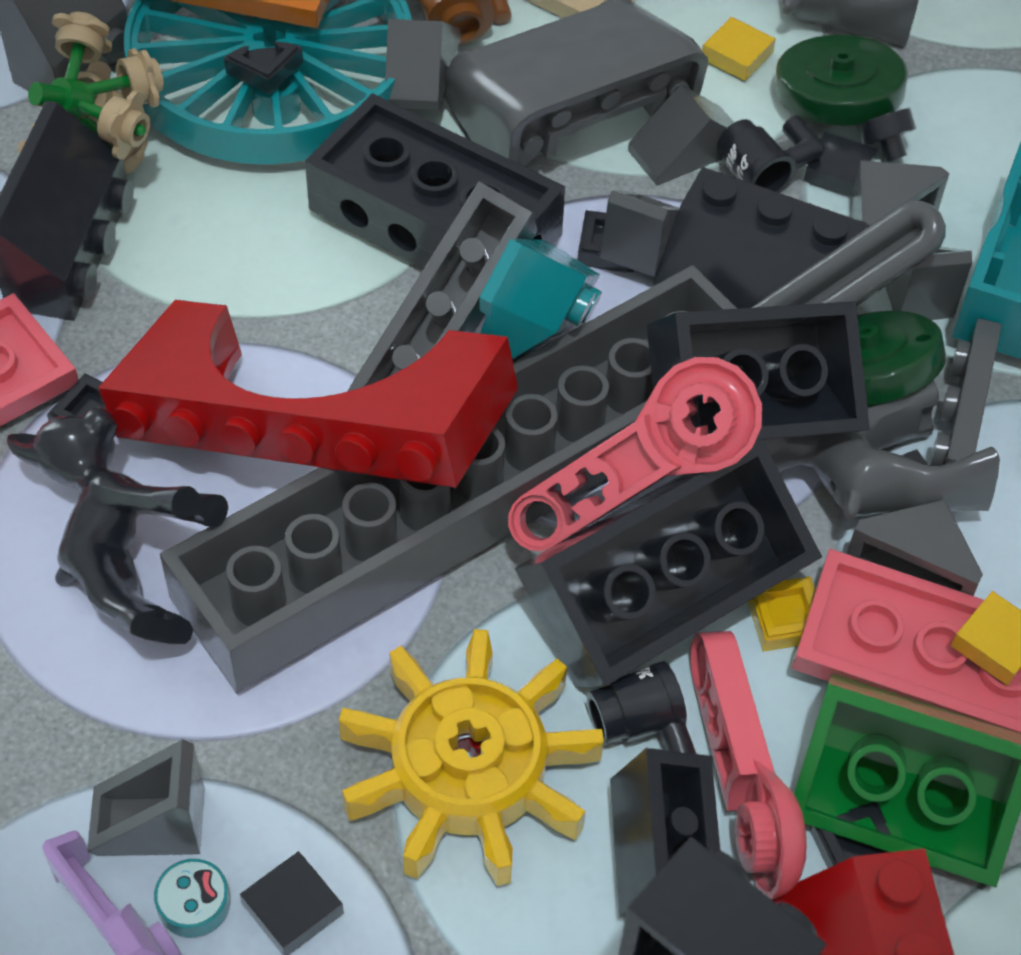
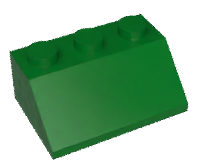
[794,673,1021,888]

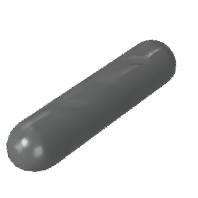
[751,201,946,308]

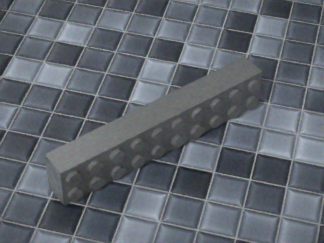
[160,265,737,692]

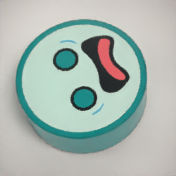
[154,859,230,938]

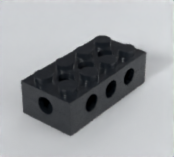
[305,93,566,268]

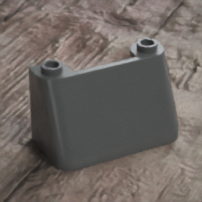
[444,0,708,167]

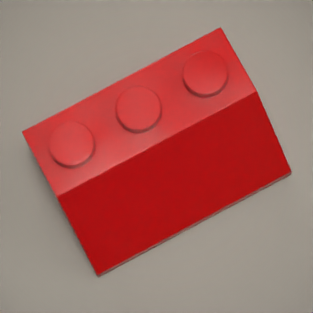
[771,848,954,955]

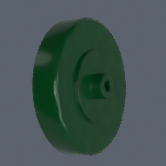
[775,34,908,126]
[857,311,946,406]

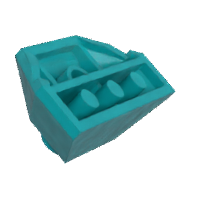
[479,238,602,362]

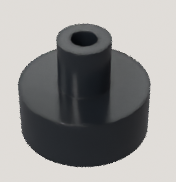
[857,108,917,162]

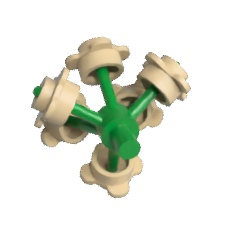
[18,12,164,174]

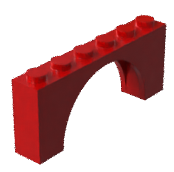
[98,300,518,487]

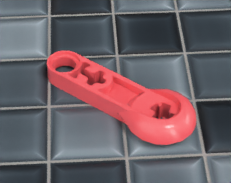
[508,357,762,551]
[690,631,807,899]

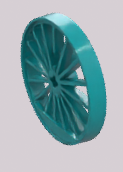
[124,0,412,164]

